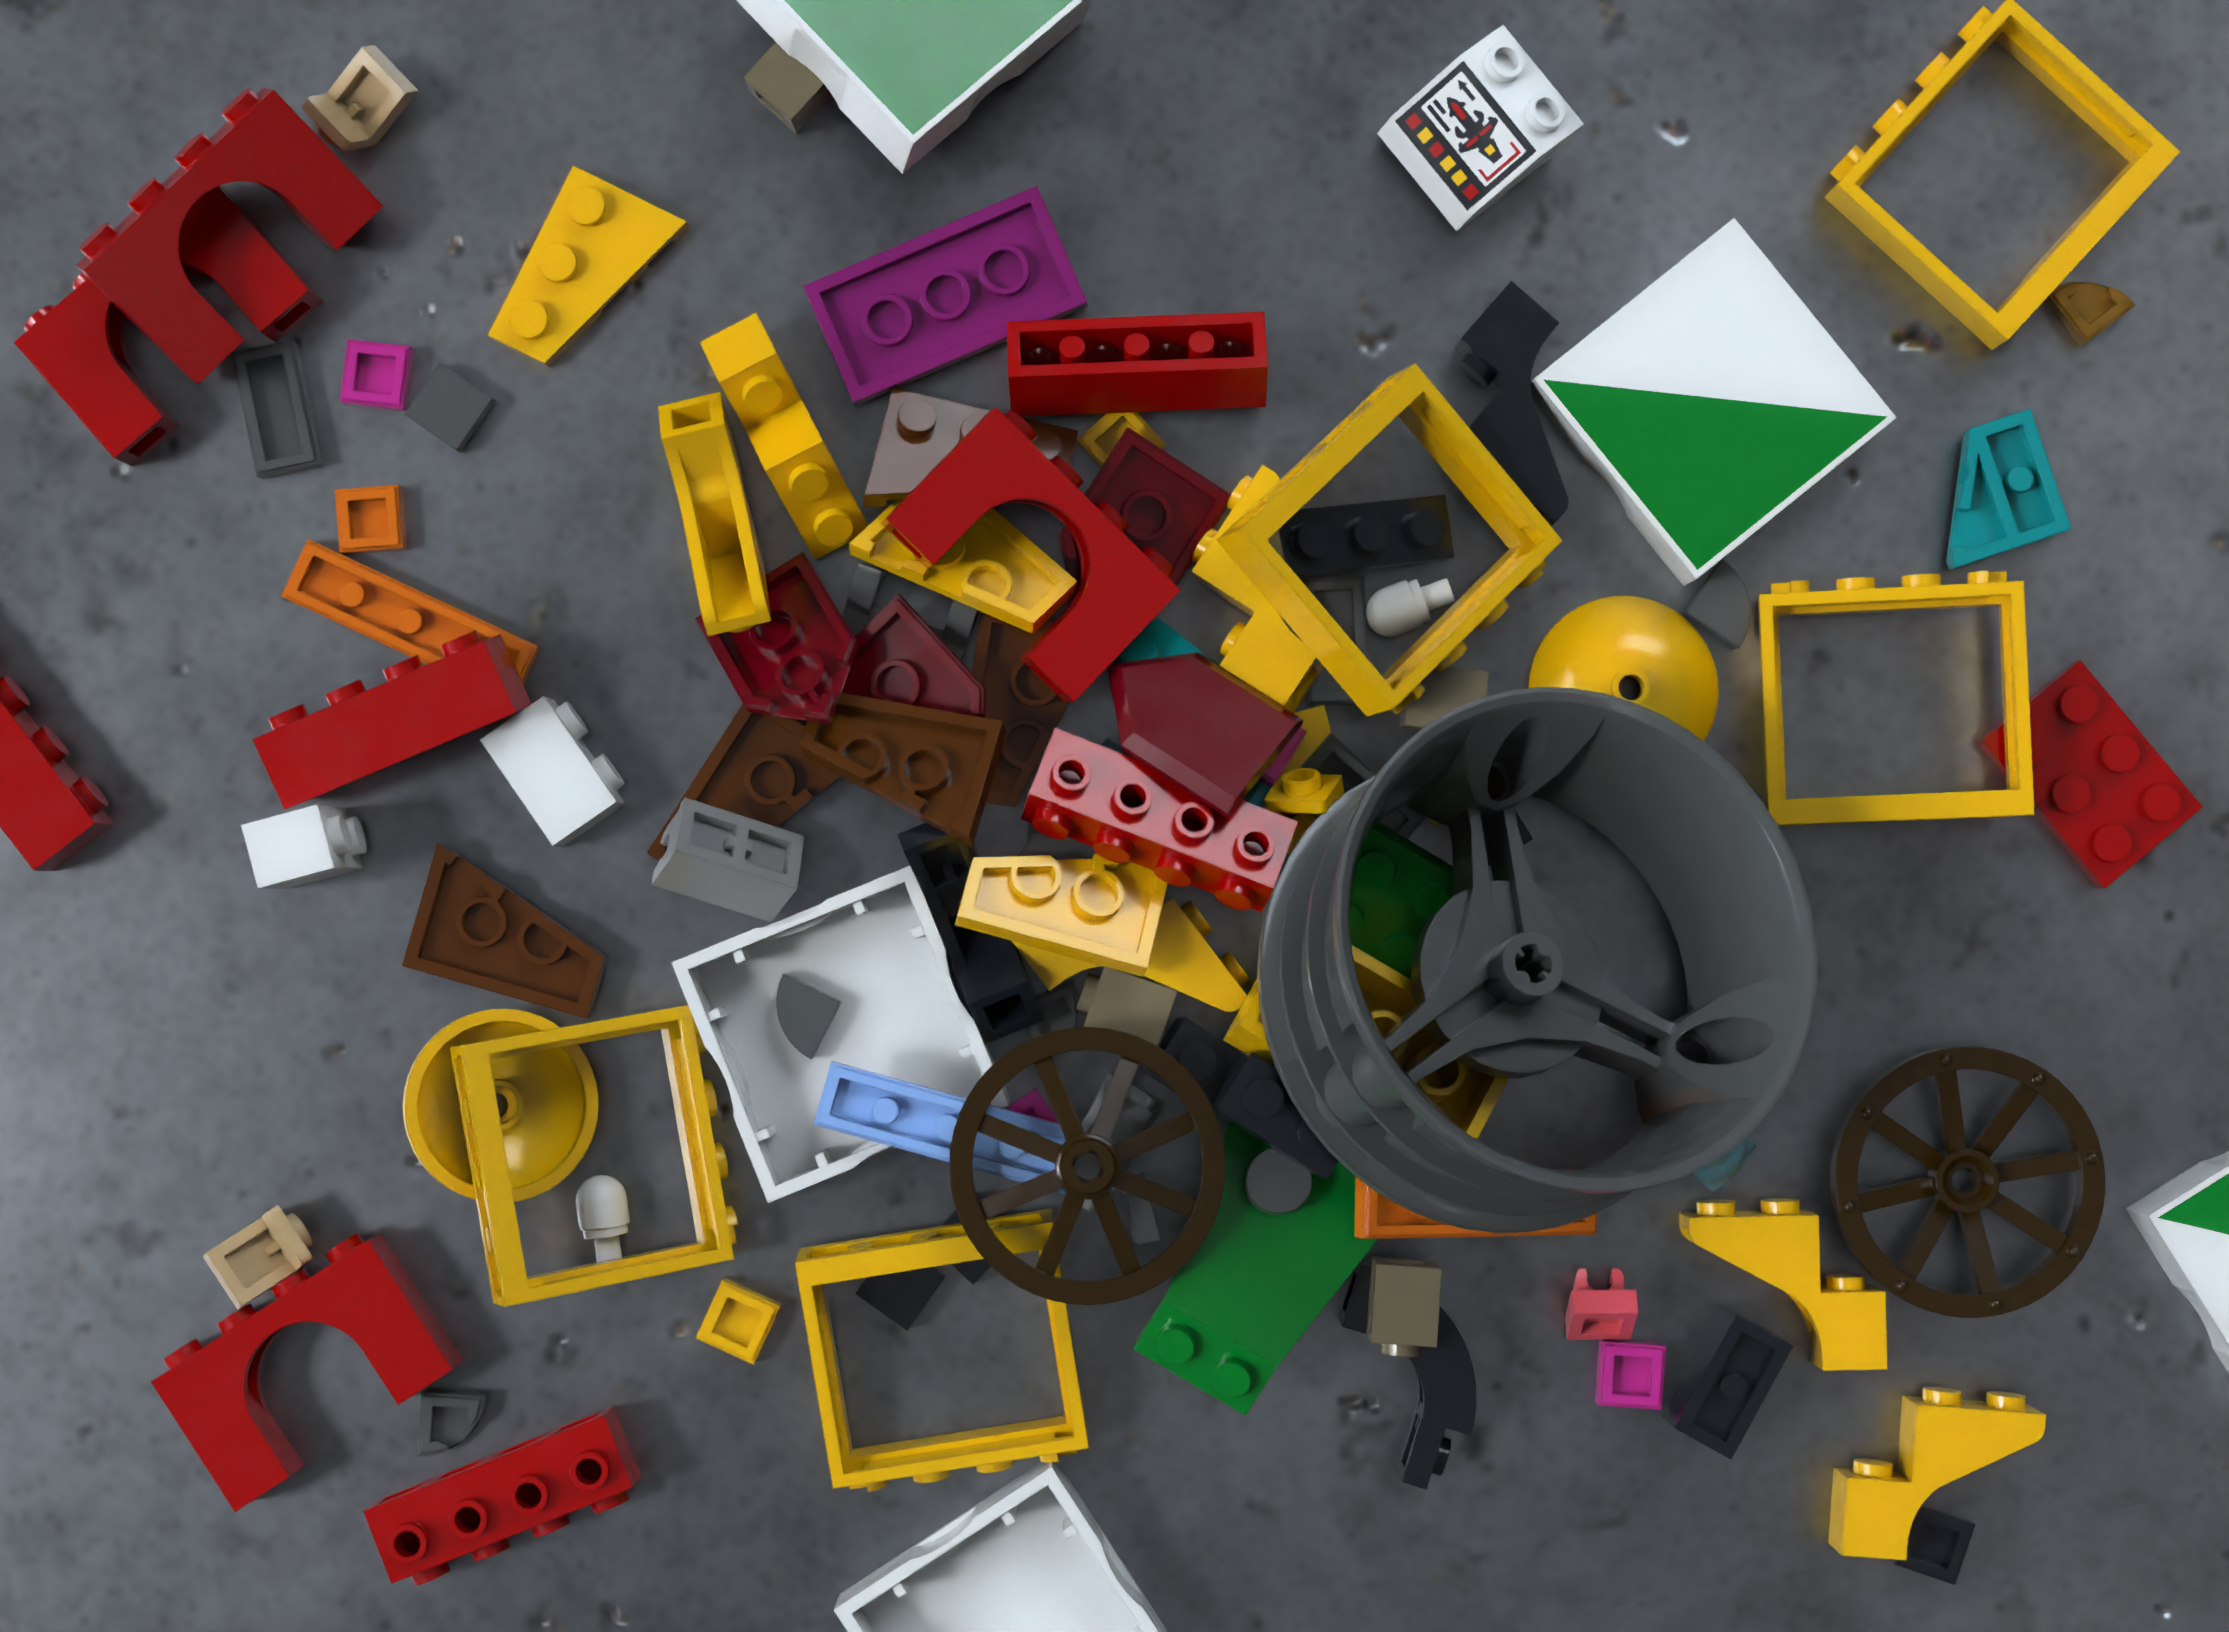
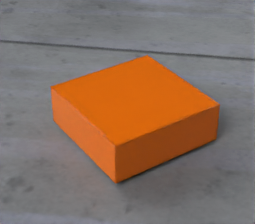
[335,485,407,555]

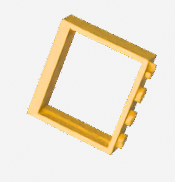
[1824,0,2180,350]
[1217,363,1563,717]
[1757,571,2034,826]
[450,1005,738,1307]
[795,1208,1089,1492]

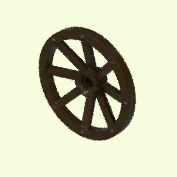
[949,1027,1226,1305]
[1830,1046,2105,1318]

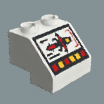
[1377,25,1584,231]

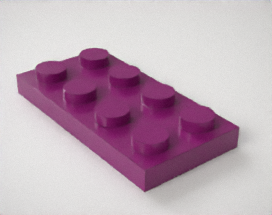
[803,186,1088,406]

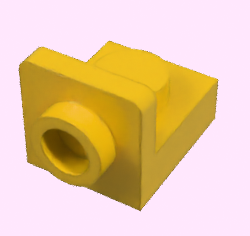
[1264,768,1344,854]

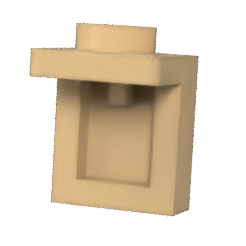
[301,45,418,151]
[202,1205,313,1310]

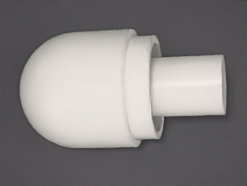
[1366,578,1455,637]
[576,1175,630,1262]

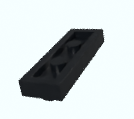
[1268,495,1454,577]

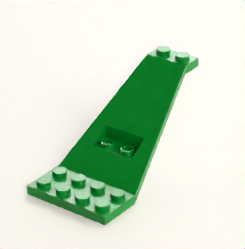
[1133,822,1454,1416]

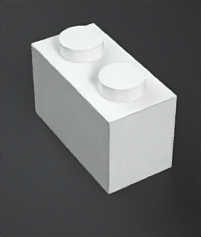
[480,696,626,847]
[241,804,367,889]

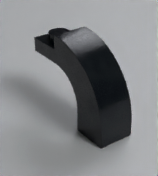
[898,823,1045,1044]
[1338,1260,1477,1490]

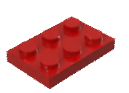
[1977,660,2203,888]

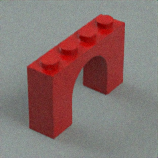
[76,88,383,384]
[14,185,324,467]
[881,407,1181,703]
[151,1233,465,1512]

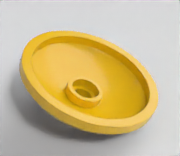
[1527,596,1719,742]
[403,1008,599,1202]

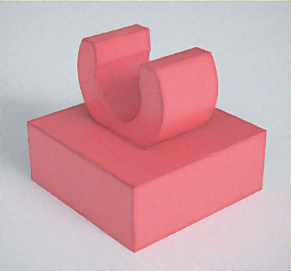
[1565,1268,1638,1340]

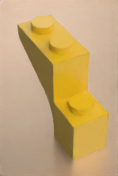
[700,313,868,560]
[658,392,771,636]
[1191,464,1324,713]
[1012,898,1252,1012]
[1679,1198,1888,1371]
[1828,1387,2046,1561]

